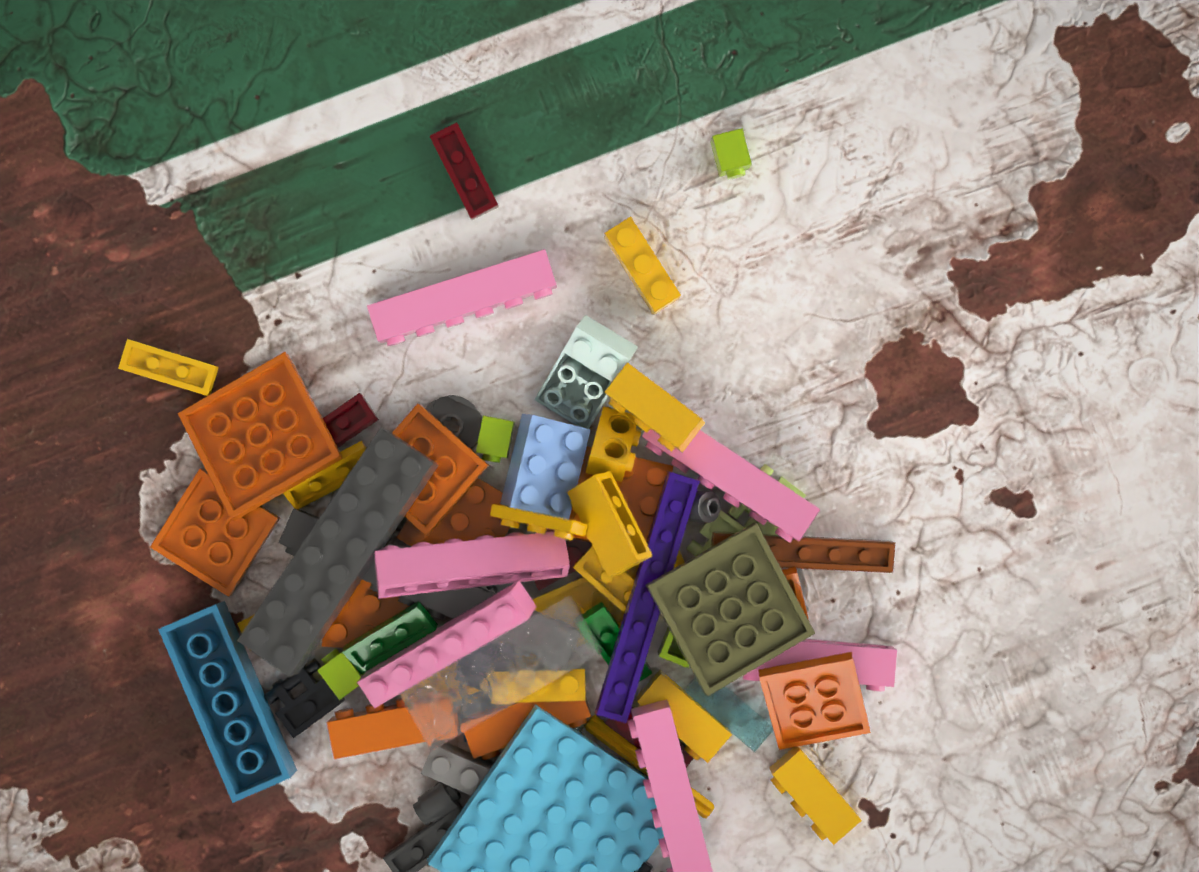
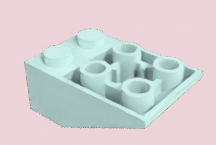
[535,315,638,429]

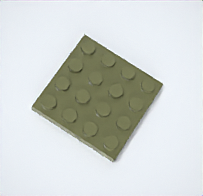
[646,523,815,697]

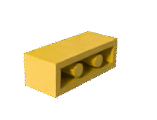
[604,216,681,315]
[605,362,705,453]
[567,471,653,577]
[636,669,732,763]
[769,746,862,845]

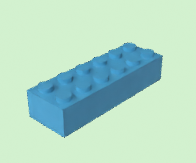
[158,601,297,803]

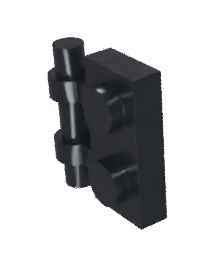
[264,658,345,738]

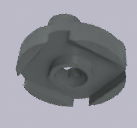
[425,395,482,449]

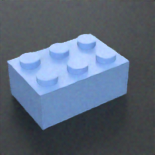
[500,414,591,519]

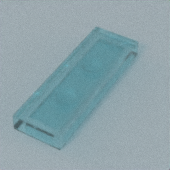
[684,678,773,752]

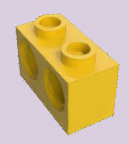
[586,406,642,482]

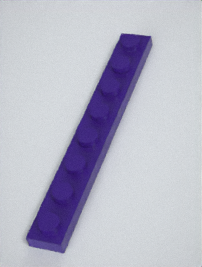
[595,471,700,723]

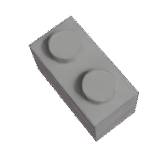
[421,739,493,796]

